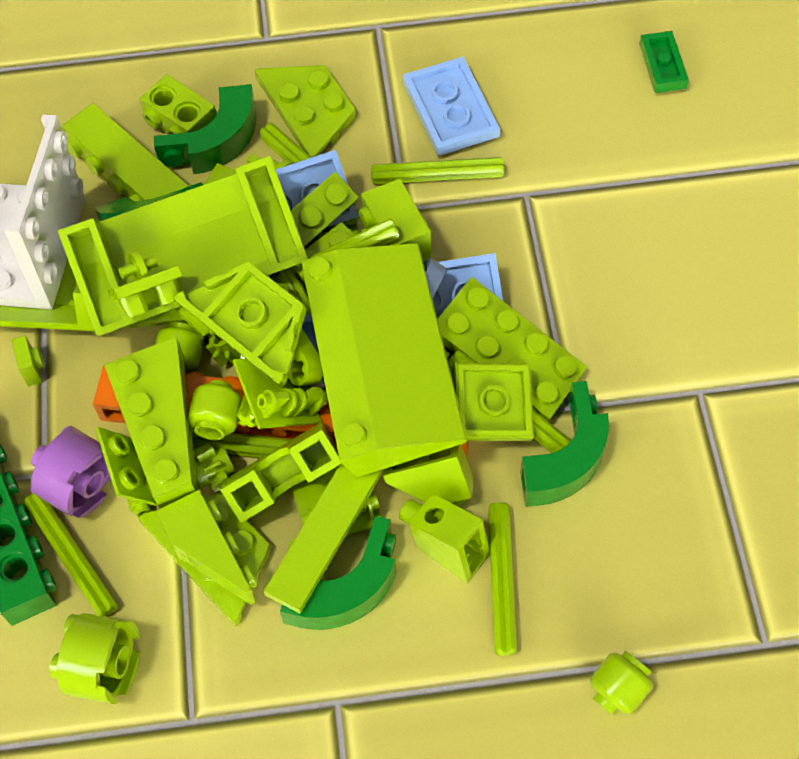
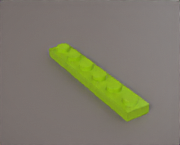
[177,172,359,339]

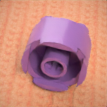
[31,426,112,518]

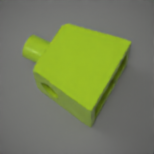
[399,495,490,584]

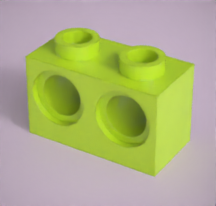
[139,74,217,135]

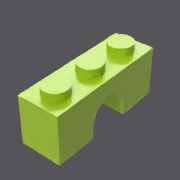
[220,422,342,523]

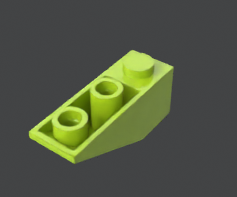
[156,490,257,605]

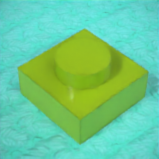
[11,335,45,387]

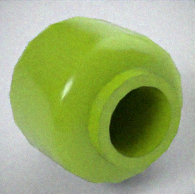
[155,322,204,372]
[188,380,242,440]
[590,651,653,715]

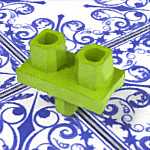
[108,251,182,318]

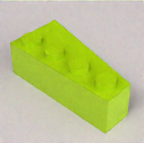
[104,337,199,509]

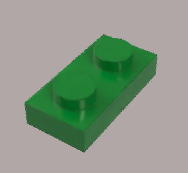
[639,31,689,93]

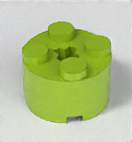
[49,613,140,704]

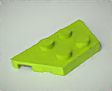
[255,65,356,158]
[173,261,307,388]
[138,492,271,627]

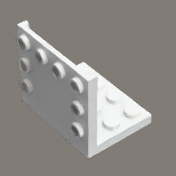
[0,114,86,310]

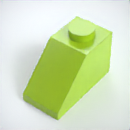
[383,444,474,505]

